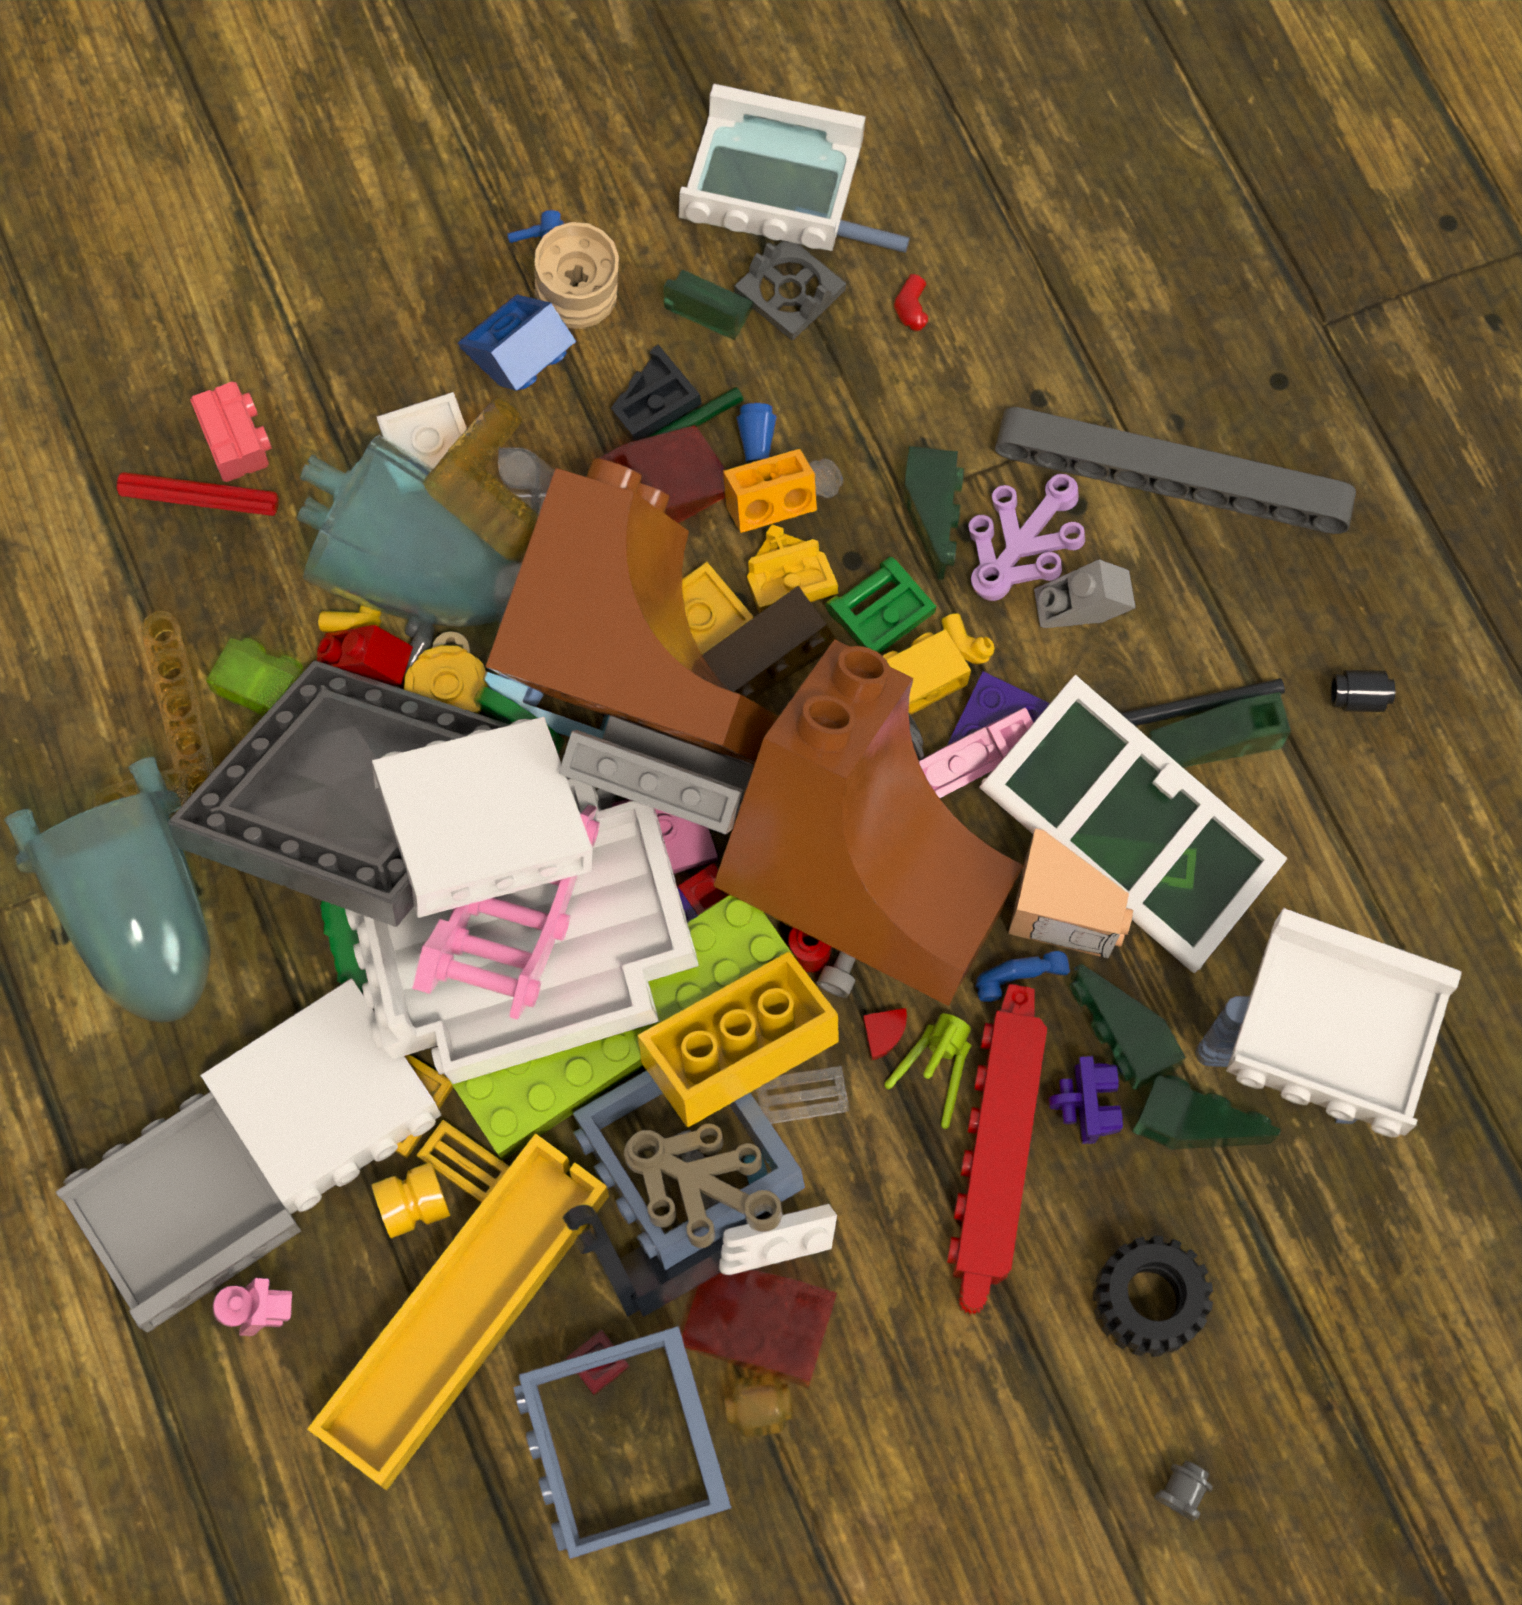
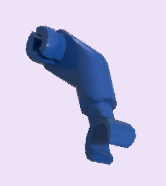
[976,951,1070,1002]

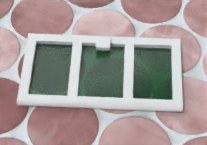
[979,675,1288,973]

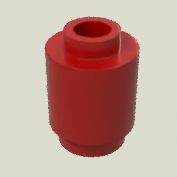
[788,927,832,972]

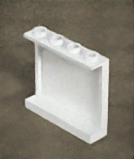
[372,717,593,918]
[1226,909,1462,1137]
[201,978,441,1215]

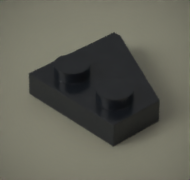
[611,344,702,444]

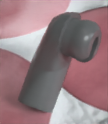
[405,617,435,673]

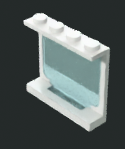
[679,84,865,251]

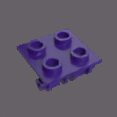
[948,671,1050,783]

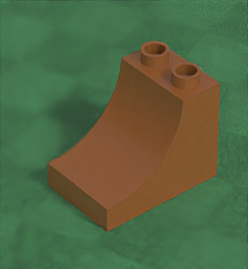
[486,458,779,765]
[713,639,1024,1006]

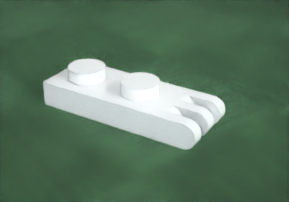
[719,1204,837,1275]

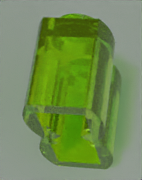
[206,638,304,716]

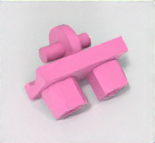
[213,1278,292,1336]

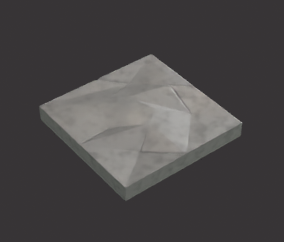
[167,660,510,927]

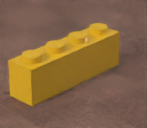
[883,629,971,715]

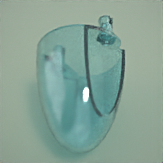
[297,435,521,627]
[4,757,211,1023]

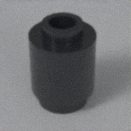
[1331,670,1395,712]

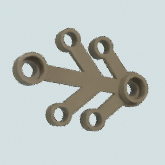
[624,1124,782,1248]

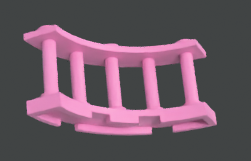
[412,804,600,1020]

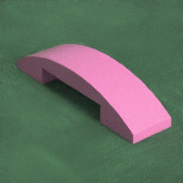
[919,707,1045,798]

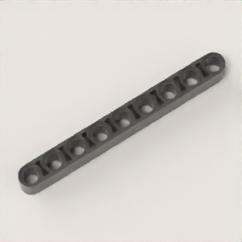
[995,407,1356,534]

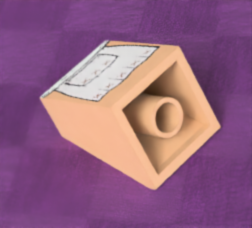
[1008,828,1133,958]

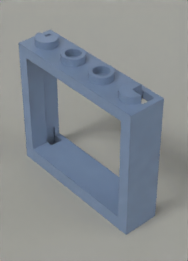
[573,1071,805,1270]
[513,1326,731,1558]

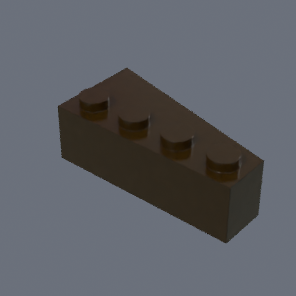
[702,586,837,701]

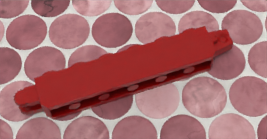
[947,984,1047,1316]

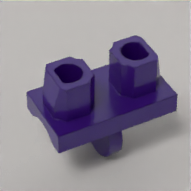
[1048,1056,1123,1144]

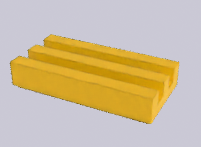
[416,1120,510,1203]

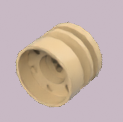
[535,222,619,329]

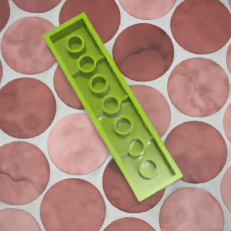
[450,895,794,1161]

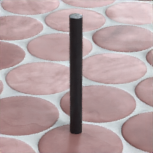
[1120,678,1285,726]

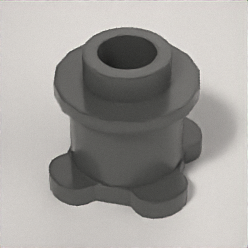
[1154,1461,1213,1521]

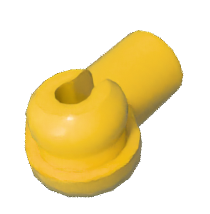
[318,602,382,632]
[941,614,995,664]

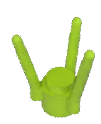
[884,1013,971,1129]

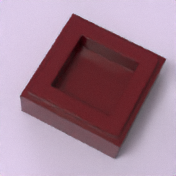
[566,1330,630,1396]

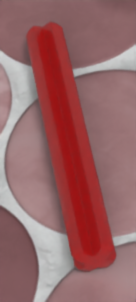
[117,472,279,516]

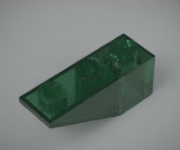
[903,446,964,580]
[1149,692,1291,767]
[1070,964,1186,1090]
[1132,1075,1281,1150]

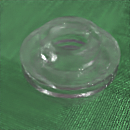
[809,459,843,498]

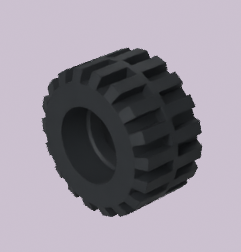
[1093,1235,1213,1357]

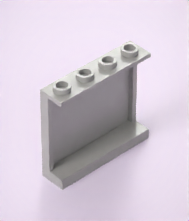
[558,715,754,834]
[56,1092,301,1333]

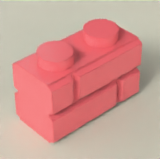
[190,381,272,482]

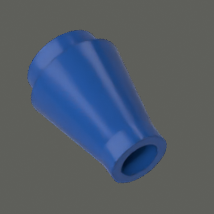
[736,403,777,464]

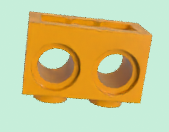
[723,449,817,533]

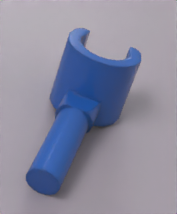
[508,210,563,243]

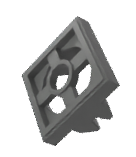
[734,240,846,341]

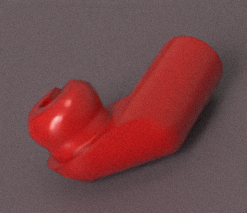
[894,274,928,331]

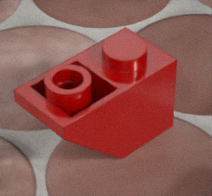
[317,625,413,686]

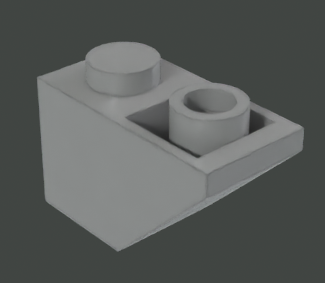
[1034,560,1135,628]

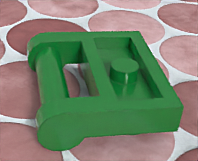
[825,556,937,654]

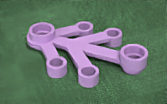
[969,474,1085,601]

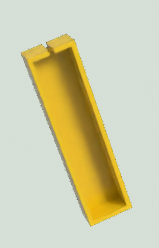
[308,1133,609,1491]

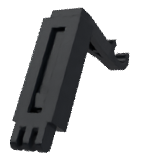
[563,1202,772,1317]

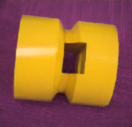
[371,1162,451,1238]

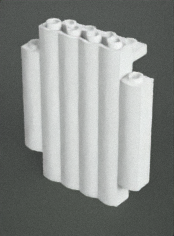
[345,779,699,1084]

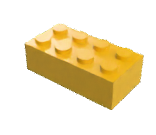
[638,951,839,1128]

